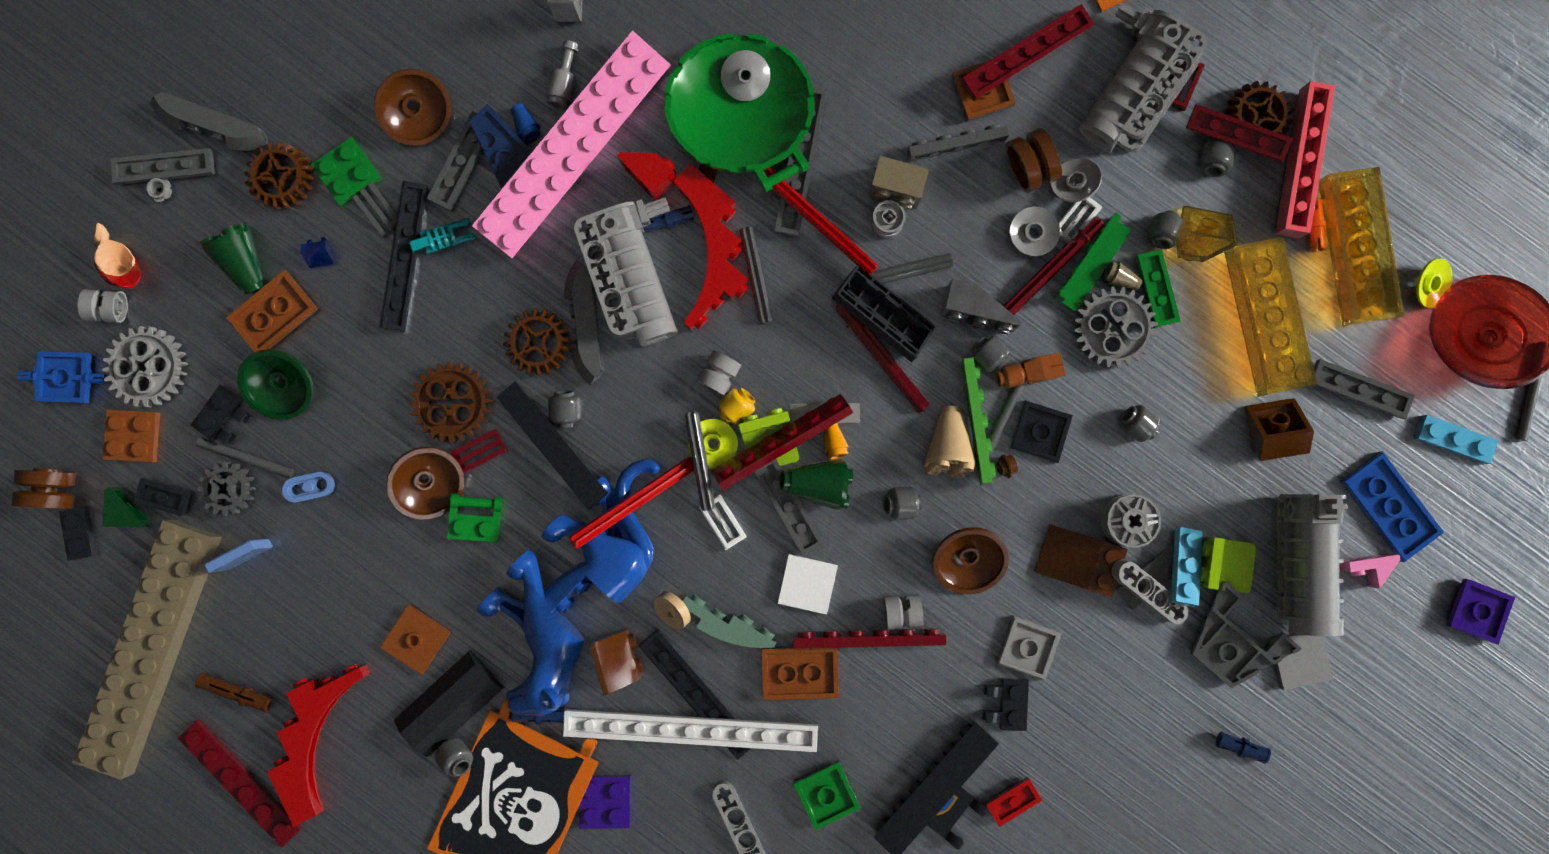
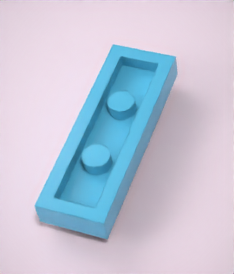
[1415,415,1499,464]
[1171,527,1203,607]

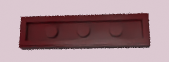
[1185,104,1293,163]

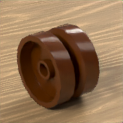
[1006,128,1062,193]
[11,468,76,509]

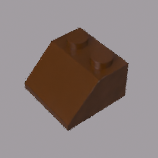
[1245,398,1314,461]

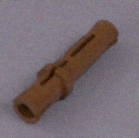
[195,673,273,713]

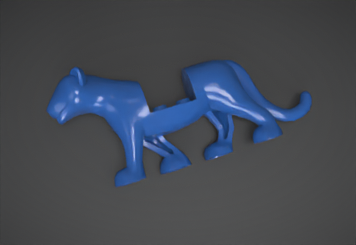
[477,459,660,716]

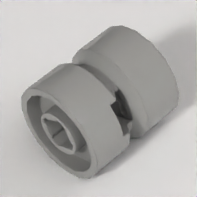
[871,200,906,239]
[77,289,128,323]
[697,350,742,396]
[884,594,923,630]

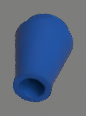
[510,104,541,143]

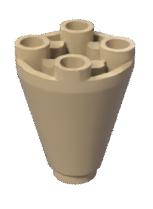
[925,406,976,478]

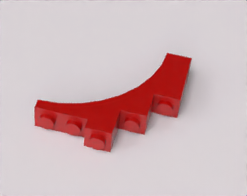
[673,163,749,332]
[267,664,371,827]

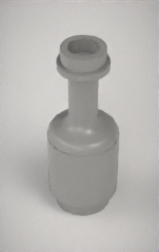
[546,40,578,108]

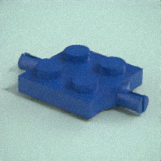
[17,351,107,403]

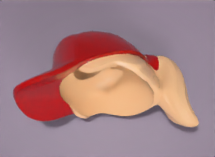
[94,223,141,288]

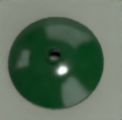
[237,349,314,420]

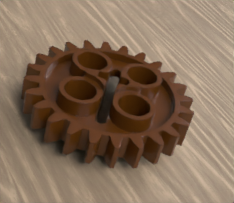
[409,362,493,443]

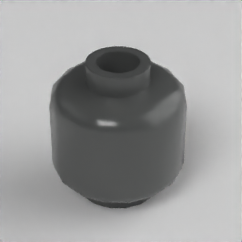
[1200,139,1236,177]
[1148,210,1185,250]
[972,336,1010,373]
[548,390,581,428]
[1121,405,1160,442]
[883,487,923,520]
[435,738,473,777]

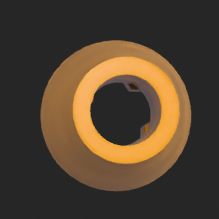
[824,423,849,460]

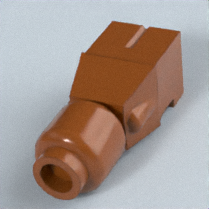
[995,352,1066,388]

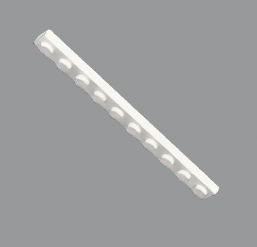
[563,709,818,752]

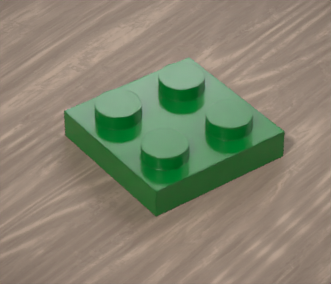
[311,137,382,207]
[793,760,861,831]

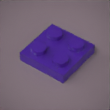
[1446,578,1515,645]
[579,775,631,829]

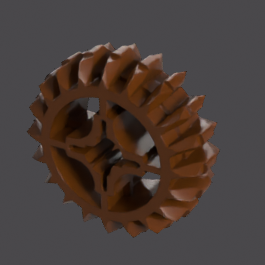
[1224,81,1294,134]
[244,142,315,210]
[503,308,572,376]

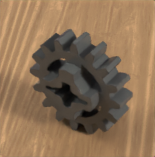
[197,462,256,516]

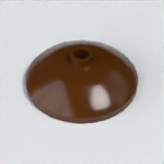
[374,69,451,145]
[386,446,464,520]
[932,527,1009,594]

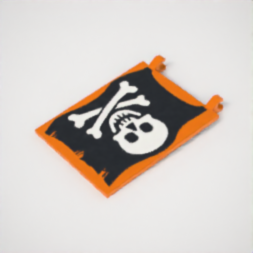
[427,699,599,854]

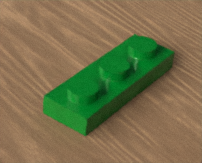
[1135,249,1181,328]

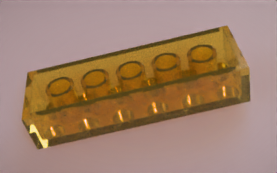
[1319,167,1404,327]
[1224,236,1317,397]

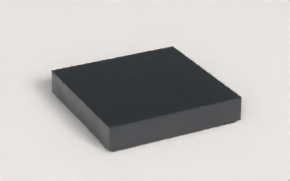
[1009,400,1073,463]

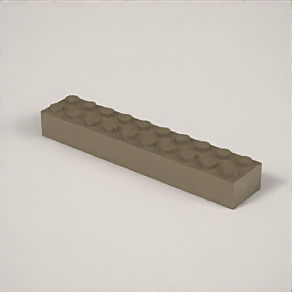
[72,520,222,780]

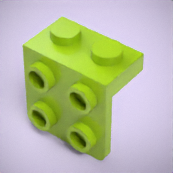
[739,408,799,466]
[1200,537,1256,593]

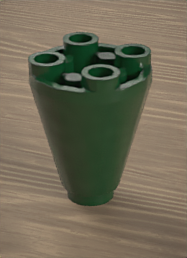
[200,222,264,295]
[780,460,853,510]

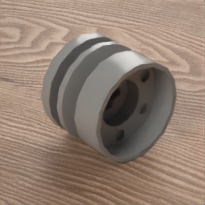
[1098,494,1161,548]

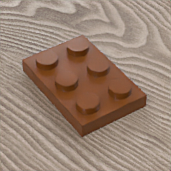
[226,270,318,352]
[762,647,839,700]

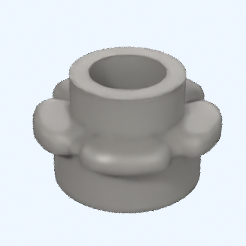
[146,178,172,202]

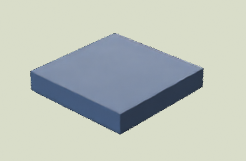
[205,539,273,573]

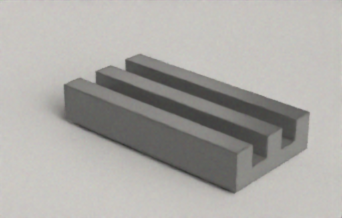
[352,182,397,237]

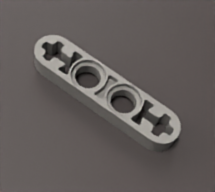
[1112,559,1188,624]
[712,781,766,854]

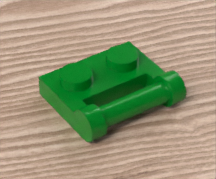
[447,493,502,542]

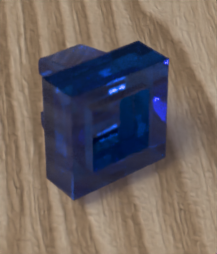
[301,237,334,268]

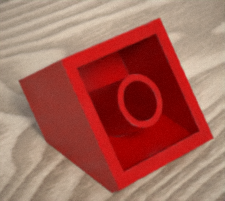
[617,152,677,201]

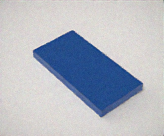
[1340,451,1444,562]

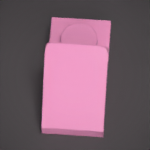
[1340,554,1400,589]

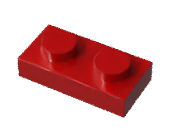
[985,777,1043,827]

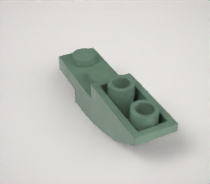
[683,594,777,648]

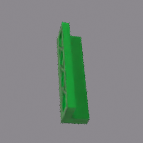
[1054,213,1132,313]

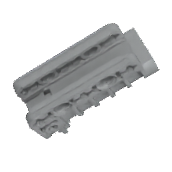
[1079,3,1207,153]
[574,197,678,347]
[1277,494,1348,636]

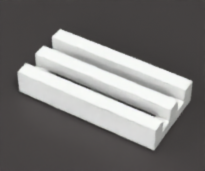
[1058,197,1102,243]
[699,494,747,550]

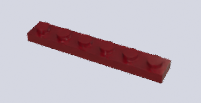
[960,4,1095,101]
[711,394,853,491]
[793,628,946,649]
[177,719,303,848]

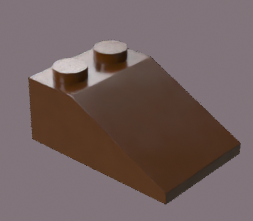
[1034,524,1128,598]
[589,628,644,695]

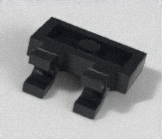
[190,385,253,444]
[982,678,1029,731]

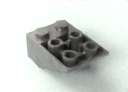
[940,279,1022,334]

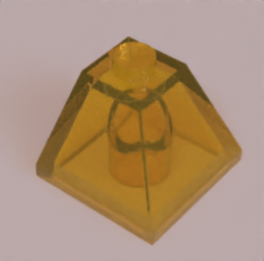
[1176,205,1238,262]

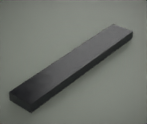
[379,180,428,332]
[496,381,609,510]
[638,628,751,760]

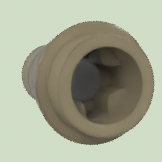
[1103,261,1143,292]

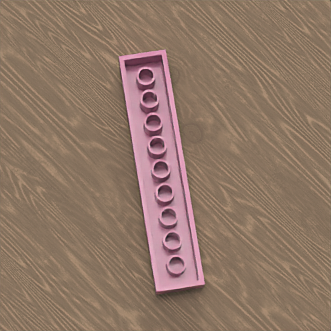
[471,31,671,258]

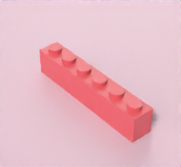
[1275,81,1335,239]

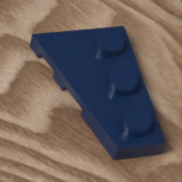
[469,104,532,188]

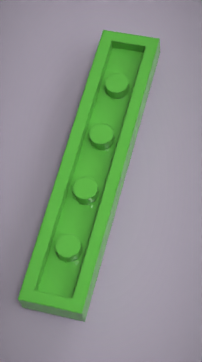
[961,357,996,486]

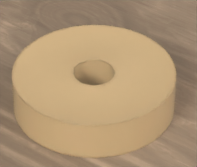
[654,591,691,630]

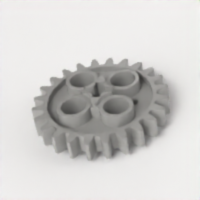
[1074,286,1158,368]
[102,326,188,408]

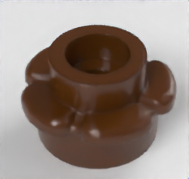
[996,454,1018,479]

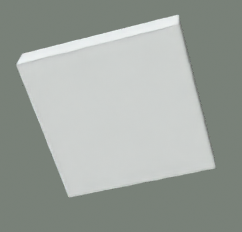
[778,554,838,615]

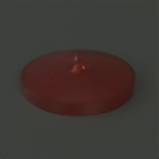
[1429,275,1549,389]

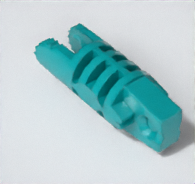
[409,217,476,254]

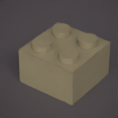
[869,156,929,210]

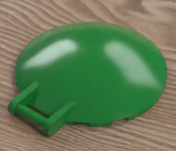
[664,33,814,193]

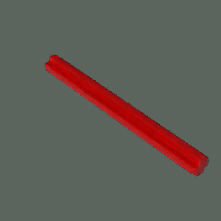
[764,167,878,274]
[569,457,694,549]

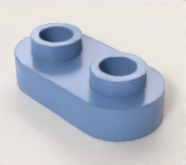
[282,472,335,502]

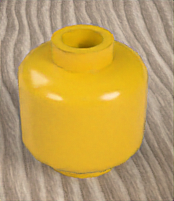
[718,388,755,425]

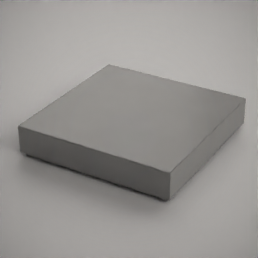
[996,615,1062,681]
[1270,634,1333,690]

